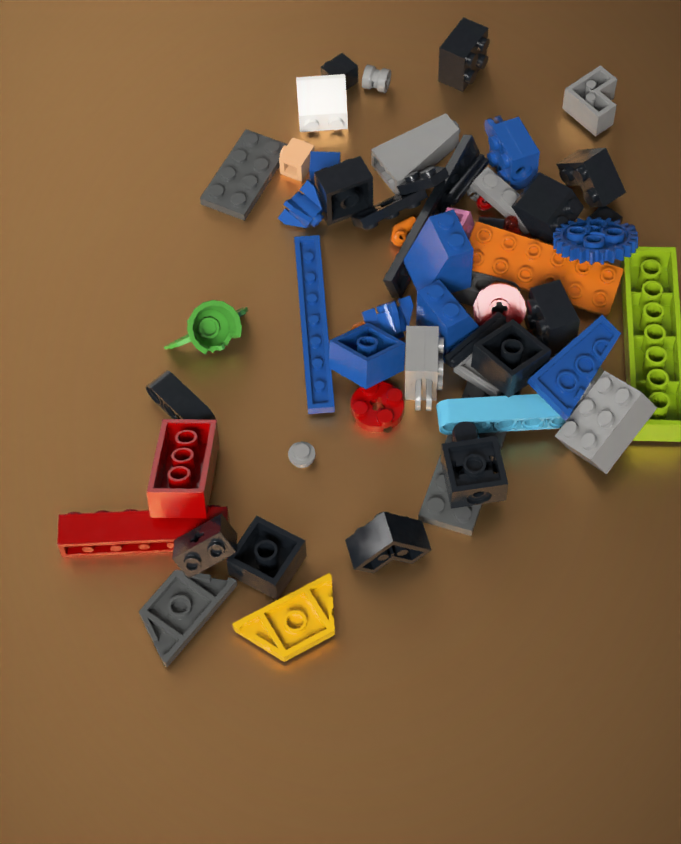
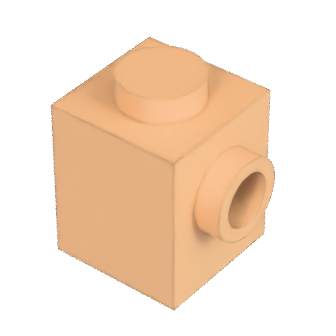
[279,137,315,182]

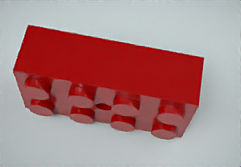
[147,419,219,518]

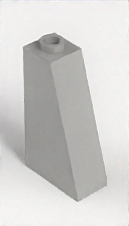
[371,113,460,195]

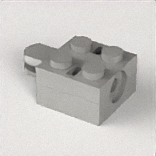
[405,326,444,411]

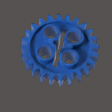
[553,217,638,265]

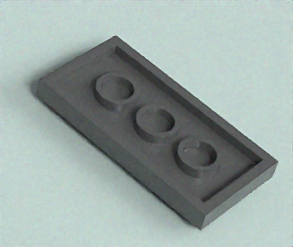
[200,129,288,221]

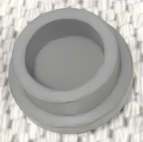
[288,441,316,468]

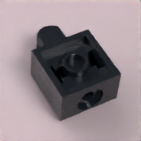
[440,422,508,509]

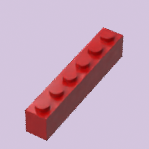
[57,505,230,557]

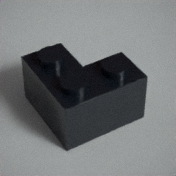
[557,148,626,207]
[345,512,432,574]

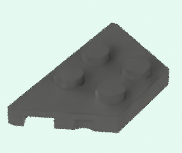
[139,569,237,667]

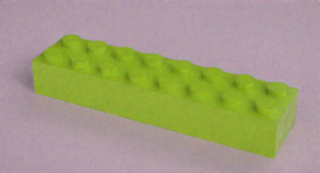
[620,246,681,442]

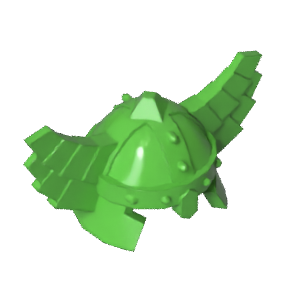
[164,300,248,354]

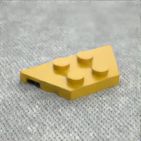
[232,573,335,662]

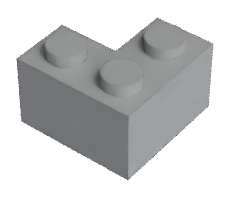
[562,65,617,137]

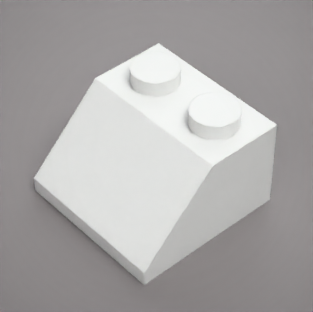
[296,74,348,132]

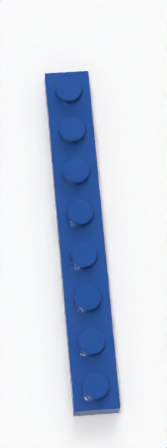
[294,235,335,414]

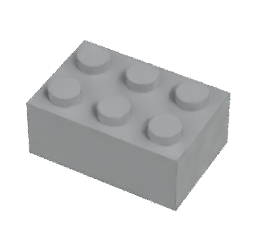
[555,371,657,474]

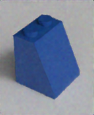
[404,210,474,293]
[416,280,479,364]

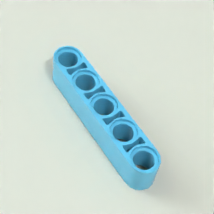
[436,394,571,435]

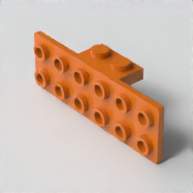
[469,221,624,317]

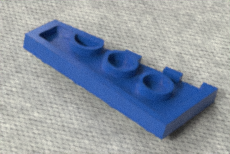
[527,315,621,421]

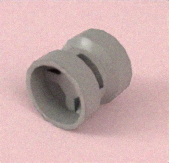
[362,65,391,93]

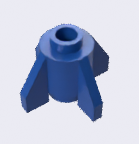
[278,180,324,228]
[361,296,414,339]

